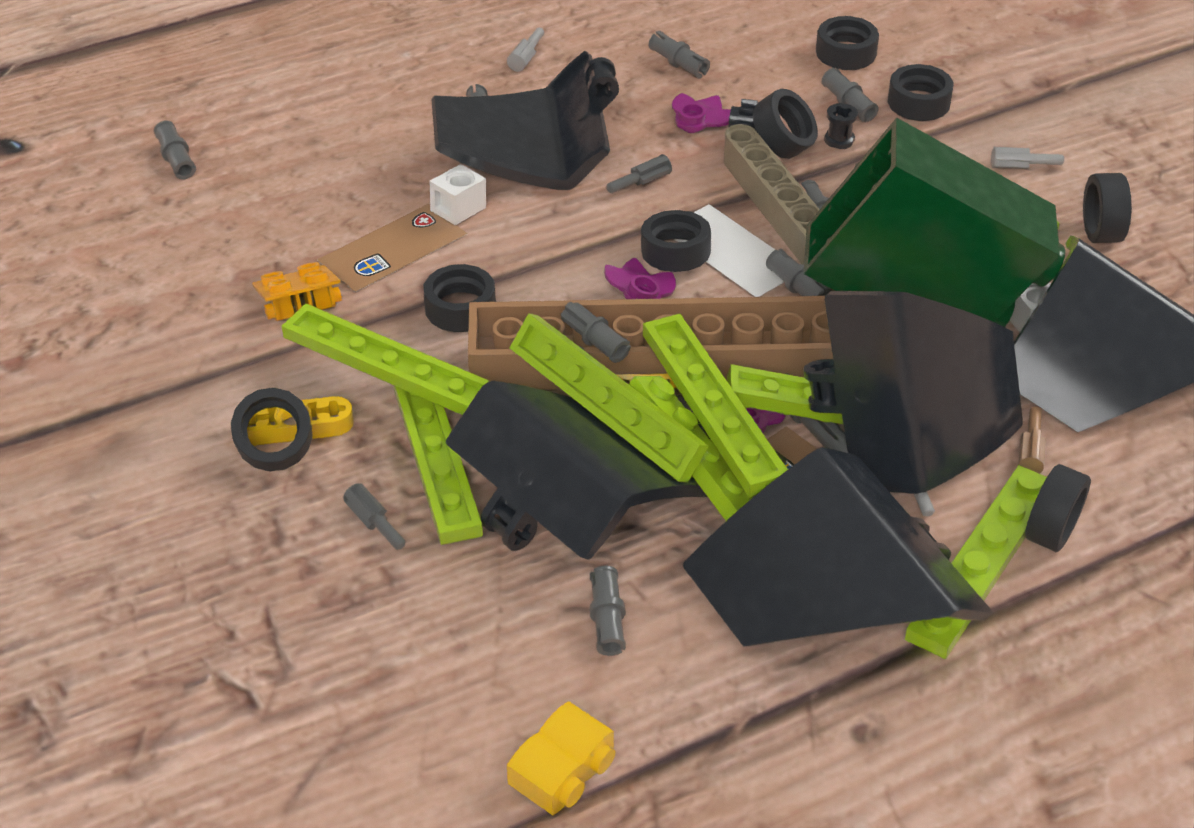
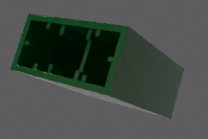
[803,117,1065,327]

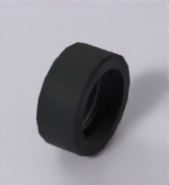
[816,16,879,70]
[887,64,954,121]
[753,88,818,159]
[1083,173,1132,243]
[641,210,711,272]
[423,264,496,332]
[231,388,313,472]
[1025,464,1091,552]

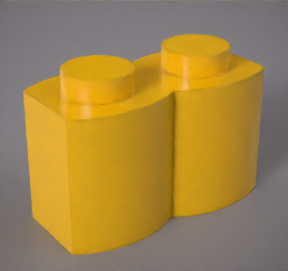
[507,701,616,816]

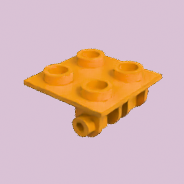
[252,262,342,322]

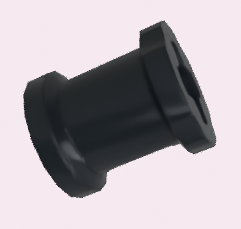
[824,103,858,149]

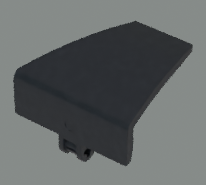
[431,51,619,190]
[1014,235,1194,432]
[803,291,1023,494]
[446,380,707,560]
[683,447,993,647]

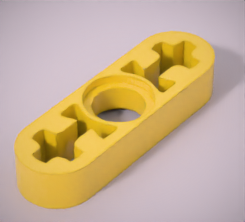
[247,396,354,446]

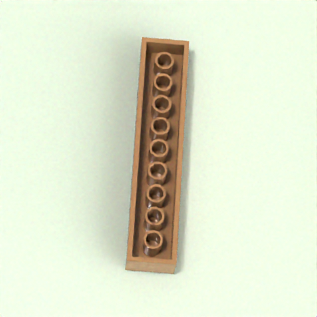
[468,296,833,389]

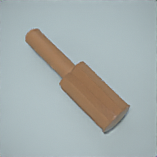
[1018,407,1046,474]

